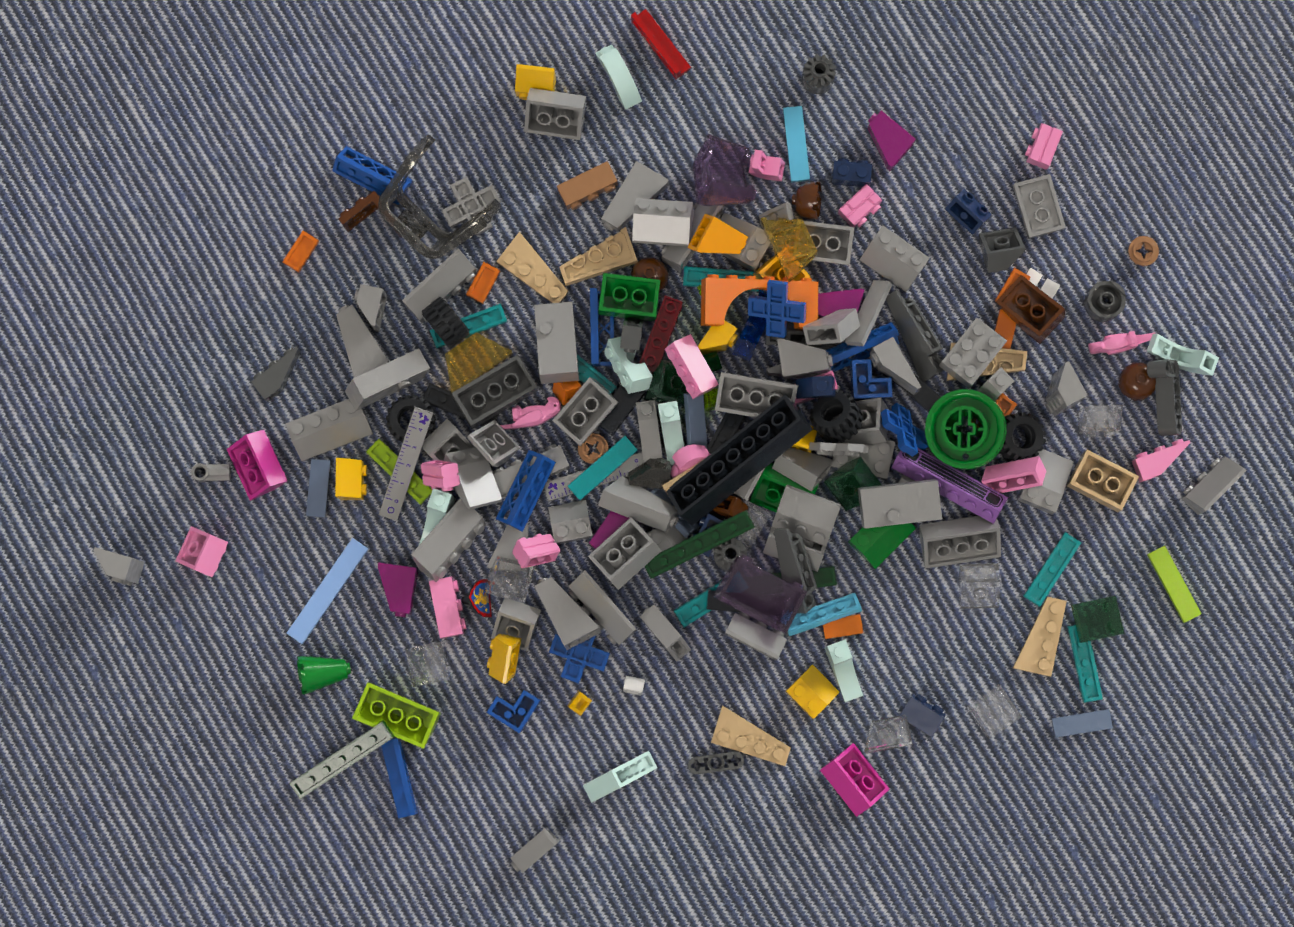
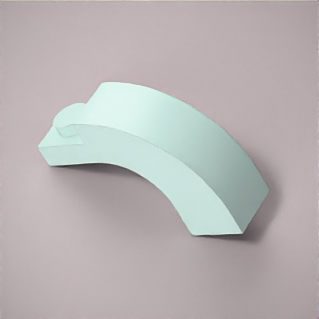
[595,45,642,110]
[1147,334,1219,376]

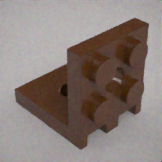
[338,191,407,238]

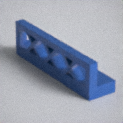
[332,146,412,205]
[590,288,614,367]
[826,322,899,372]
[496,450,556,532]
[382,738,418,819]

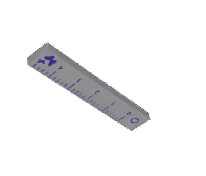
[379,407,433,521]
[544,452,658,502]

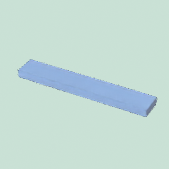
[287,538,369,644]

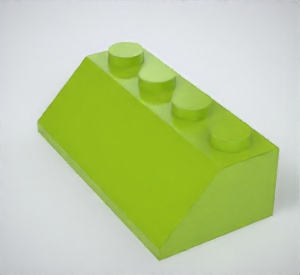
[352,682,441,749]

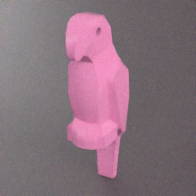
[1088,331,1156,355]
[500,397,561,430]

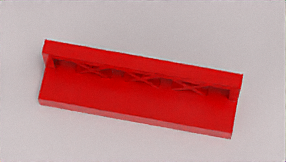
[631,9,691,80]

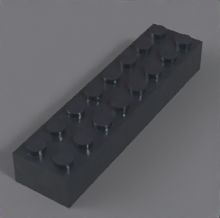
[666,394,813,526]

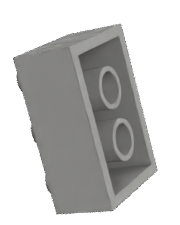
[524,88,586,140]
[939,317,1007,389]
[588,517,661,590]

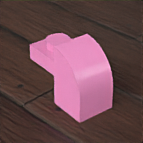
[749,150,785,181]
[669,444,710,478]

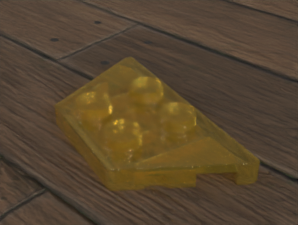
[761,217,818,282]
[445,332,513,393]

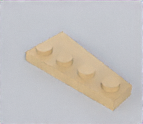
[560,227,638,286]
[496,232,569,303]
[946,343,1027,381]
[1013,597,1067,677]
[711,705,791,766]

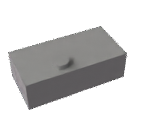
[534,302,579,384]
[345,348,430,411]
[858,479,942,529]

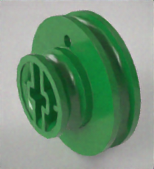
[925,389,1007,469]

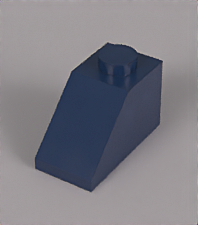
[796,376,835,399]

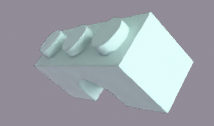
[605,337,653,394]

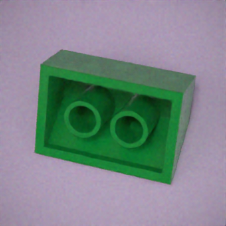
[598,273,660,322]
[750,463,819,512]
[848,523,916,569]

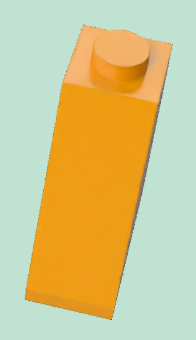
[687,214,748,254]

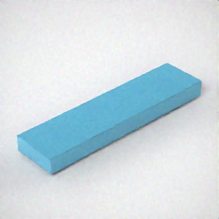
[783,106,810,183]
[782,593,862,636]

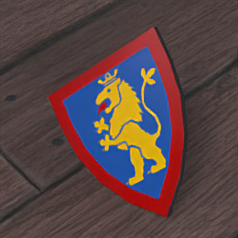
[462,579,492,618]

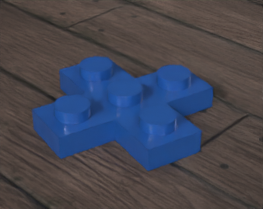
[748,280,806,338]
[881,403,928,457]
[549,634,610,683]

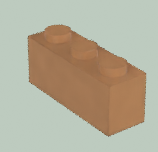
[557,161,618,210]

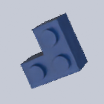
[850,359,892,400]
[486,690,541,733]

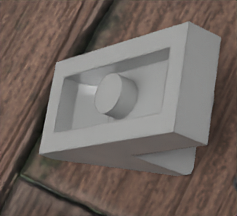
[759,202,794,233]

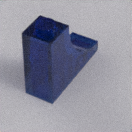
[732,290,767,362]

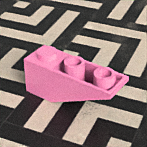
[1132,439,1190,483]

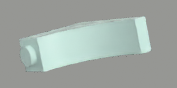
[658,401,684,466]
[419,488,456,545]
[824,639,863,702]
[583,751,657,803]

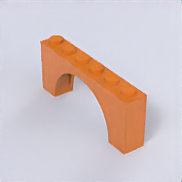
[701,274,818,329]

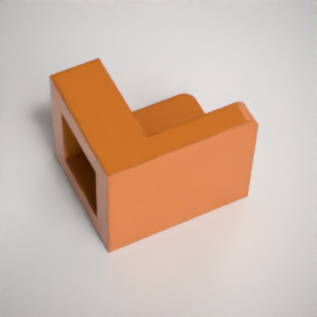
[552,381,582,405]

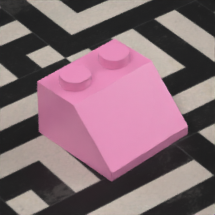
[175,526,228,577]

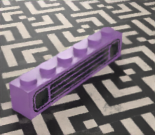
[892,448,1008,524]

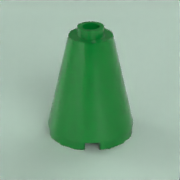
[297,656,351,695]

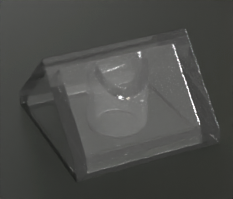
[864,715,912,754]

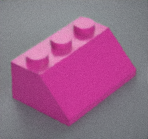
[227,430,287,501]
[820,743,889,817]

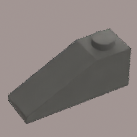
[620,318,644,353]

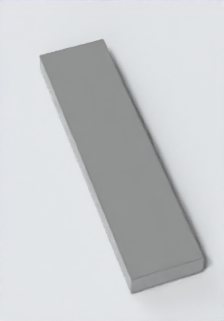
[845,280,892,346]

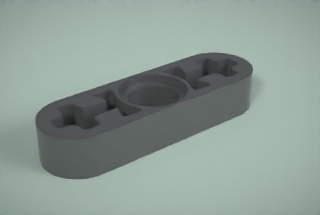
[688,752,744,774]

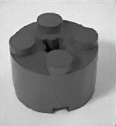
[1083,281,1126,323]

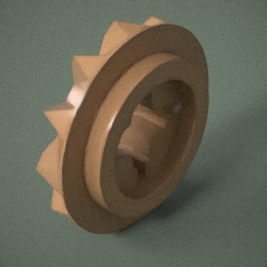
[1128,236,1159,267]
[578,433,608,464]

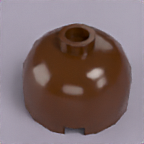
[792,182,822,220]
[631,257,669,293]
[1118,362,1156,401]

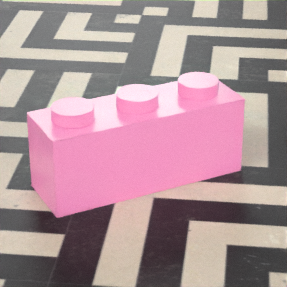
[665,334,719,399]
[981,456,1046,493]
[429,576,467,639]

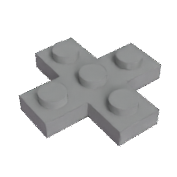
[442,177,501,236]
[809,442,868,457]

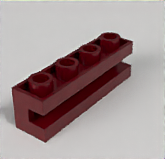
[639,295,683,375]

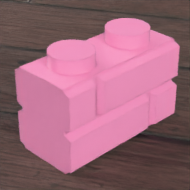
[1025,123,1063,170]
[838,184,882,228]
[421,460,460,491]
[512,534,560,568]

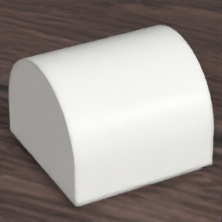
[623,676,645,696]

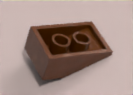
[996,275,1065,344]

